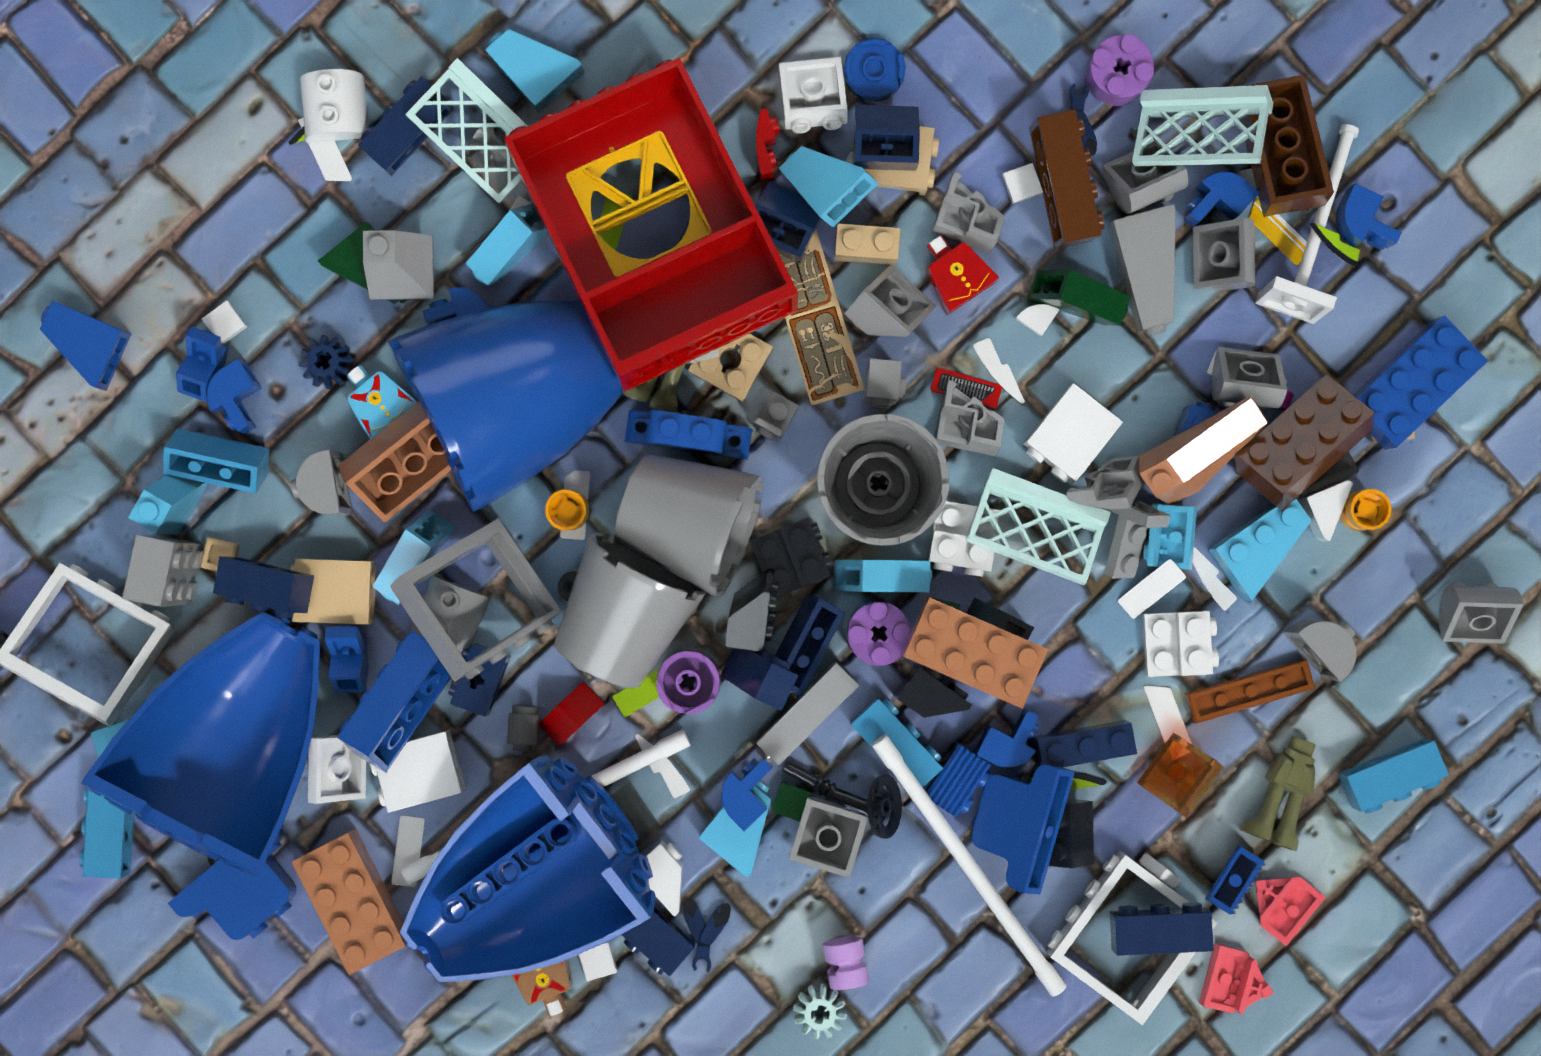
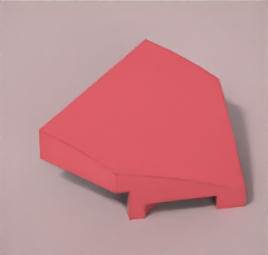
[1256,877,1326,946]
[1199,943,1274,1014]

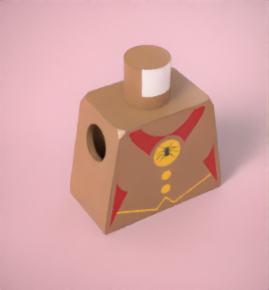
[511,959,573,1016]

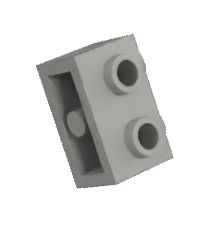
[864,358,906,410]

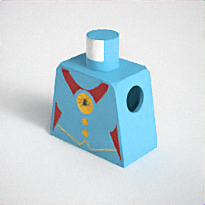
[347,365,418,439]

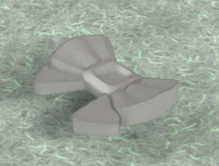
[469,127,511,168]

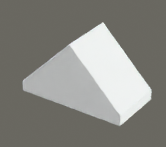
[1299,480,1353,542]

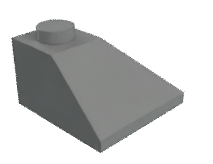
[363,230,434,300]
[844,265,936,337]

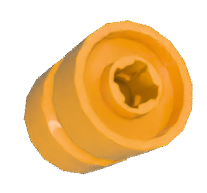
[1340,489,1392,531]
[545,490,590,530]

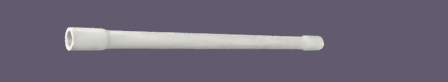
[401,729,691,885]
[871,734,1066,997]

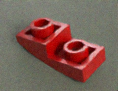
[756,108,780,181]

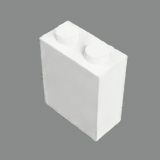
[1023,383,1123,483]
[370,729,466,813]

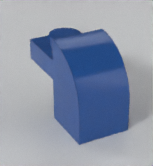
[1184,172,1260,227]
[1336,183,1402,250]
[422,288,490,325]
[176,326,228,402]
[207,359,262,434]
[324,625,368,693]
[973,709,1040,767]
[722,757,773,831]

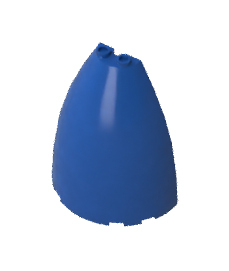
[388,300,623,512]
[81,611,320,876]
[400,755,655,982]

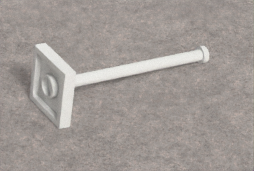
[1255,124,1359,324]

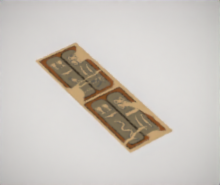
[779,229,865,406]

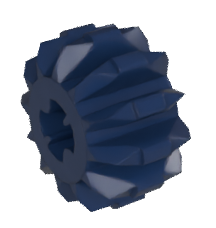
[299,335,354,389]

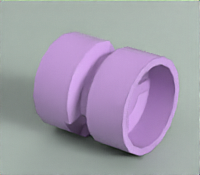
[822,936,870,990]

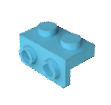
[1143,503,1197,570]

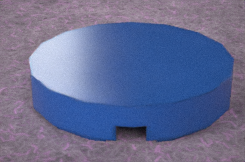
[843,38,906,102]

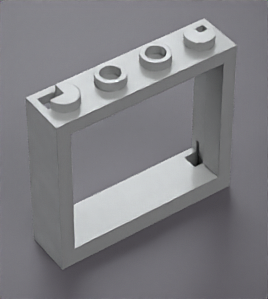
[390,518,562,682]

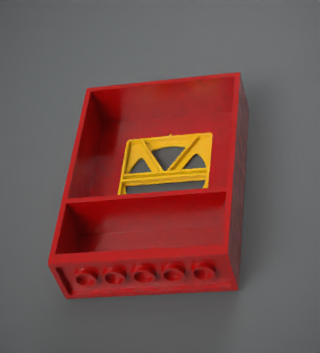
[504,57,798,392]

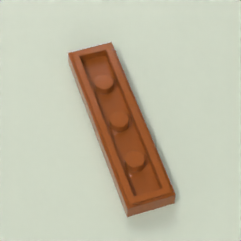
[1185,658,1316,724]

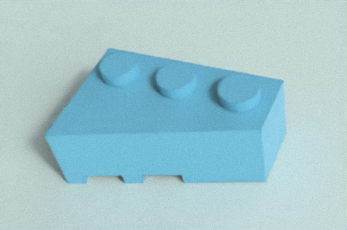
[1208,499,1312,601]

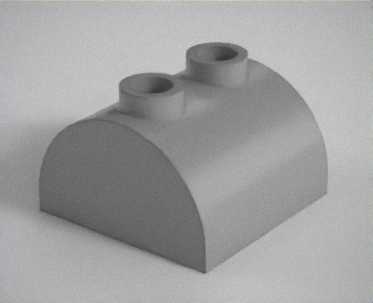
[1102,142,1188,215]
[1193,218,1255,290]
[1211,347,1287,411]
[291,450,353,516]
[408,574,491,655]
[1439,582,1524,643]
[1282,620,1356,682]
[789,797,868,878]

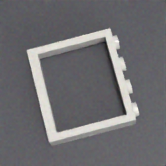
[0,563,174,727]
[1046,851,1217,1025]

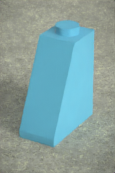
[485,29,585,113]
[779,146,879,227]
[465,203,548,286]
[128,475,208,535]
[373,509,456,604]
[834,560,932,592]
[698,780,771,878]

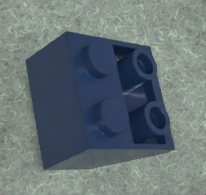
[853,105,920,171]
[755,181,821,264]

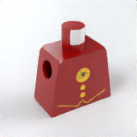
[926,235,999,316]

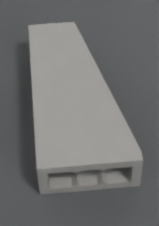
[1108,204,1176,336]
[756,660,859,765]

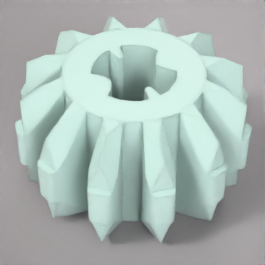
[793,984,847,1039]

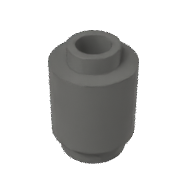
[507,705,540,751]

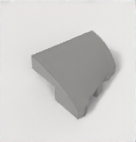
[932,172,1005,254]
[935,380,1005,456]
[1067,455,1144,509]

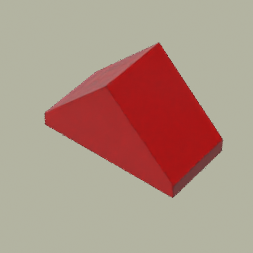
[540,681,605,747]

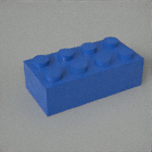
[1353,315,1488,450]
[337,631,451,773]

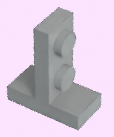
[1104,499,1171,579]

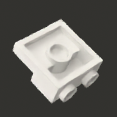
[779,57,848,133]
[927,501,1000,577]
[1142,611,1219,677]
[308,735,366,804]

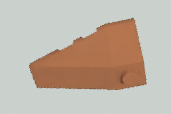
[1139,396,1267,505]

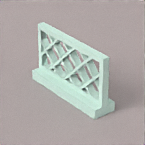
[405,58,528,204]
[1132,85,1273,166]
[966,468,1111,585]

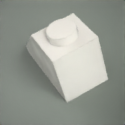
[645,840,683,916]

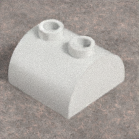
[300,69,368,143]

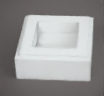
[1002,163,1043,204]
[202,301,248,345]
[579,941,618,981]

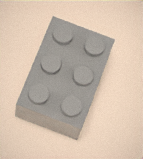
[122,535,204,607]

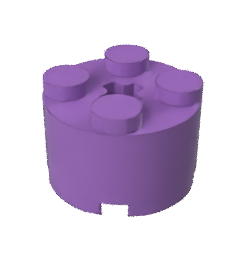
[1085,34,1154,106]
[847,602,911,666]
[656,649,721,715]

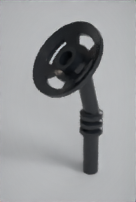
[782,760,902,839]

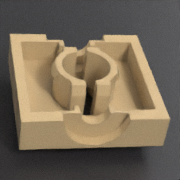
[688,334,773,403]

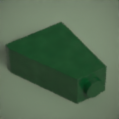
[317,222,407,304]
[1027,269,1130,326]

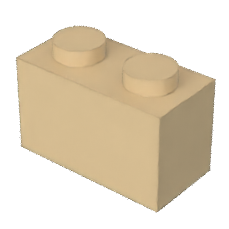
[834,224,900,265]

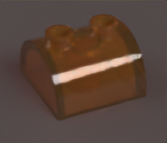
[1137,732,1225,819]

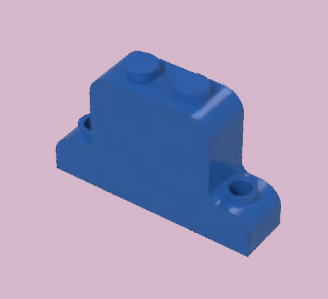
[624,410,753,461]
[972,765,1075,894]
[168,829,296,940]

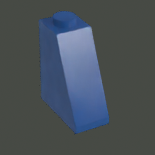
[40,301,131,391]

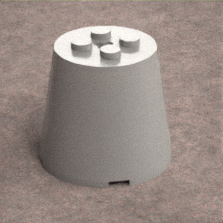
[817,414,949,546]
[615,453,764,597]
[554,533,706,688]

